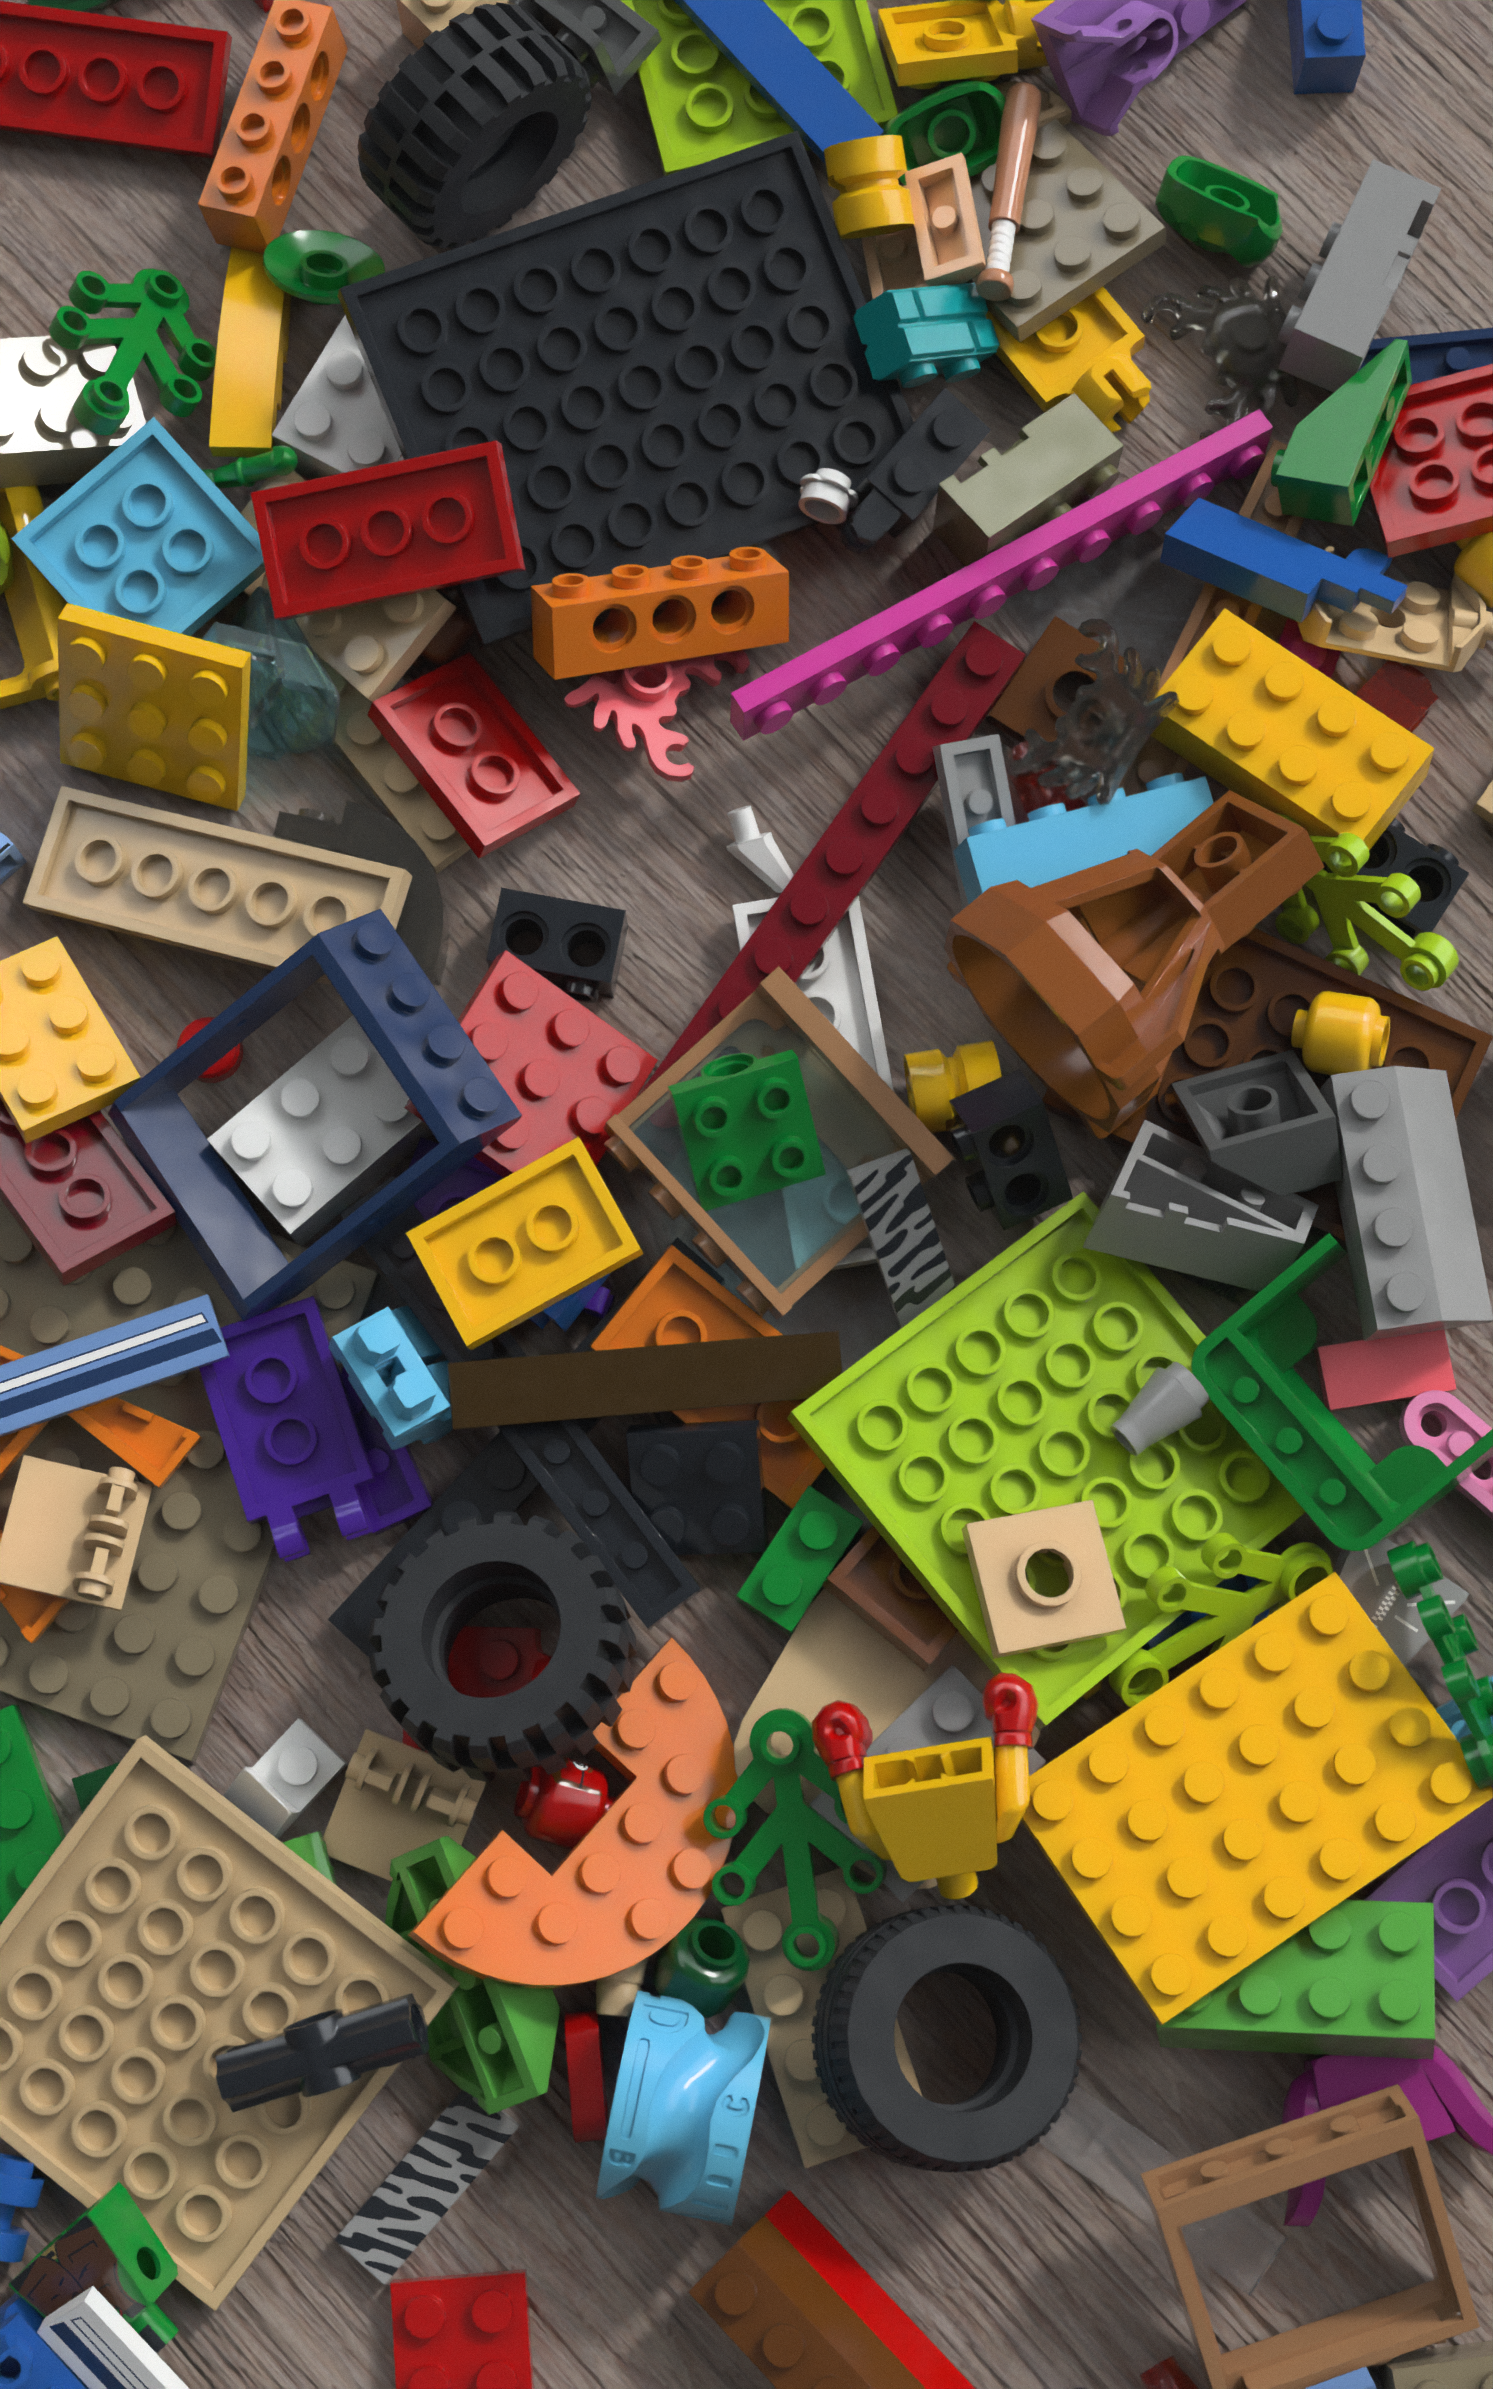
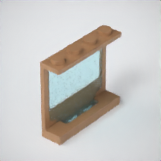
[603,966,954,1319]

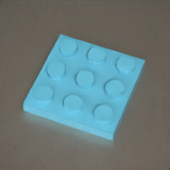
[11,417,266,636]

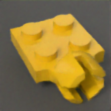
[878,0,1055,89]
[985,286,1152,434]

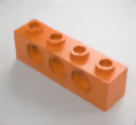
[198,0,348,254]
[531,547,789,680]

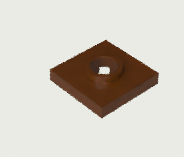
[987,616,1159,786]

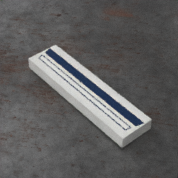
[37,2286,189,2389]

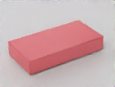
[1314,1330,1457,1412]

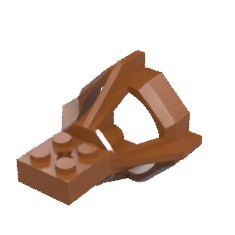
[944,790,1324,1139]

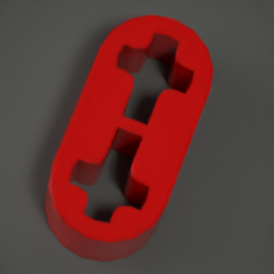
[565,2010,609,2143]

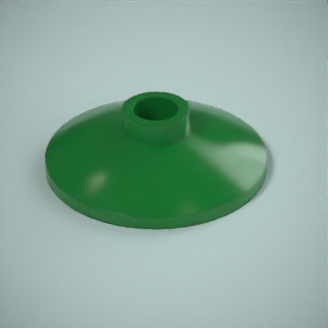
[263,230,385,305]

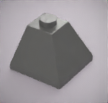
[1171,1050,1343,1196]

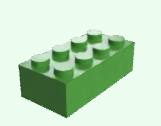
[1156,1900,1435,2059]

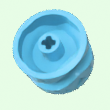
[596,1991,771,2225]

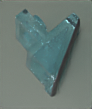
[202,587,340,761]

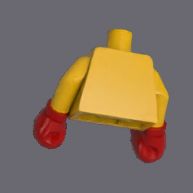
[812,1673,1039,1899]

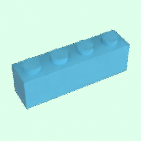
[953,773,1214,904]

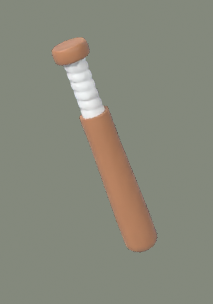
[976,82,1042,301]

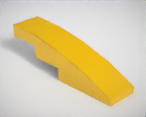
[209,247,291,457]

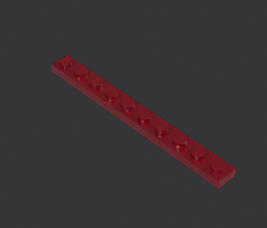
[633,621,1026,1161]

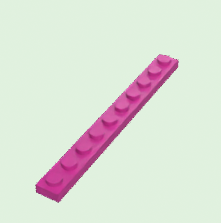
[730,409,1273,741]

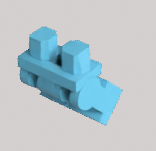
[328,1306,453,1450]

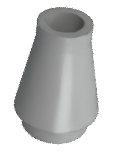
[1110,1362,1209,1456]

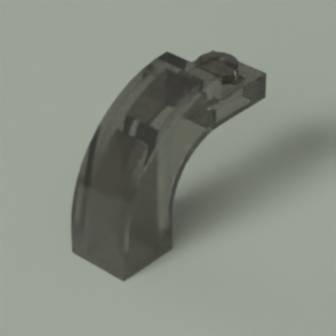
[273,801,449,986]

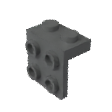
[508,0,662,96]

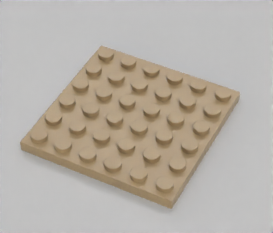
[0,1735,460,2311]

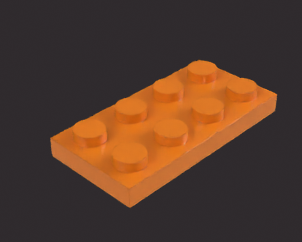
[588,1245,826,1509]

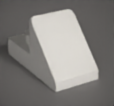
[223,1718,348,1839]

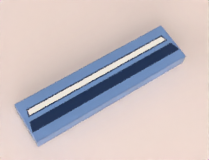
[0,1294,230,1437]

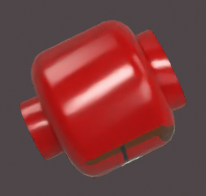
[514,1756,616,1850]

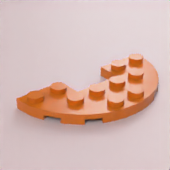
[408,1637,738,1988]

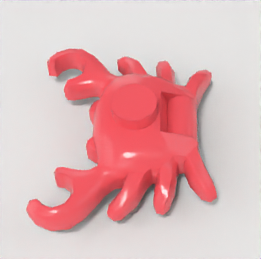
[564,650,750,782]

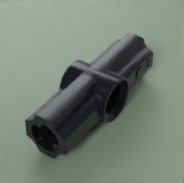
[215,1993,430,2113]

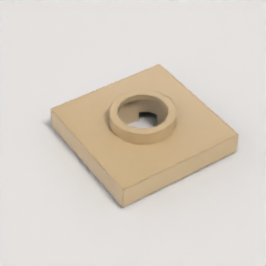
[961,1500,1126,1659]

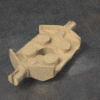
[1297,546,1493,672]

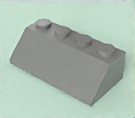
[1319,1066,1493,1341]

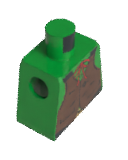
[8,2182,179,2354]

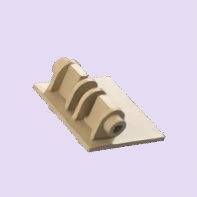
[0,1455,153,1611]
[322,1729,486,1882]

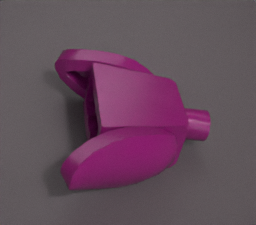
[1282,2046,1493,2227]

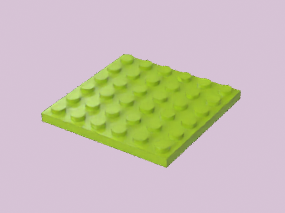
[787,1191,1305,1731]

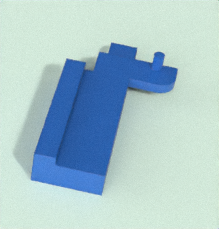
[1160,497,1408,623]

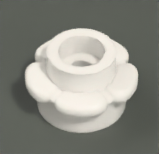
[799,468,859,524]

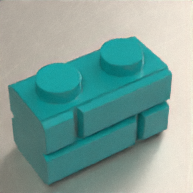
[853,283,1000,388]

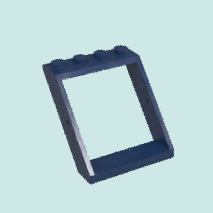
[108,909,522,1322]

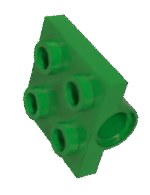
[668,1049,826,1211]

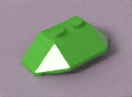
[385,1836,560,2115]

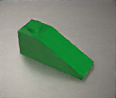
[1271,339,1412,526]

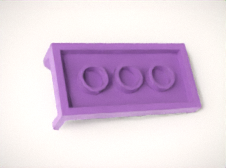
[1031,0,1246,136]
[1364,1785,1493,2002]

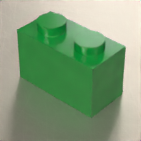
[736,1485,864,1636]

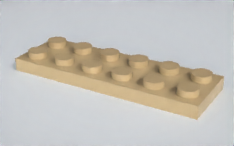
[23,786,413,986]

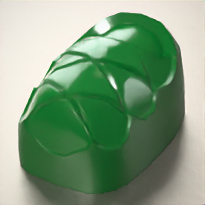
[884,81,1005,185]
[1155,155,1283,269]

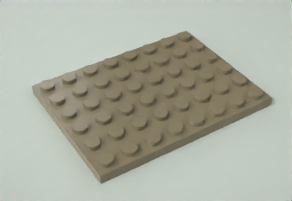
[0,1200,381,1762]

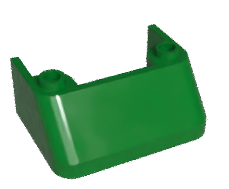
[1191,1233,1493,1552]

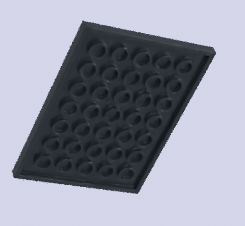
[338,131,913,649]

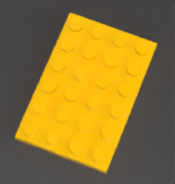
[1021,1572,1493,2026]

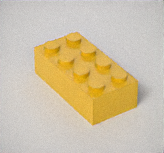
[1147,608,1435,850]

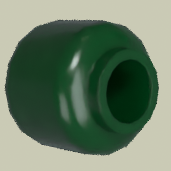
[652,1917,750,2019]

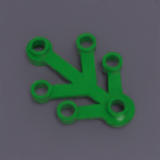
[49,269,217,436]
[1387,1541,1493,1789]
[703,1708,887,1971]

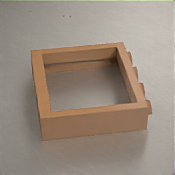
[1140,2084,1480,2389]

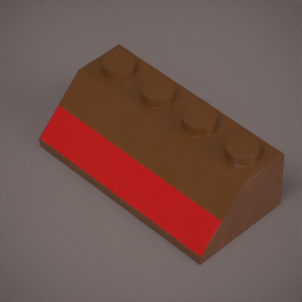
[688,2189,977,2389]

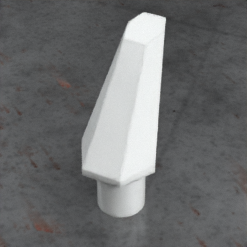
[726,805,794,893]

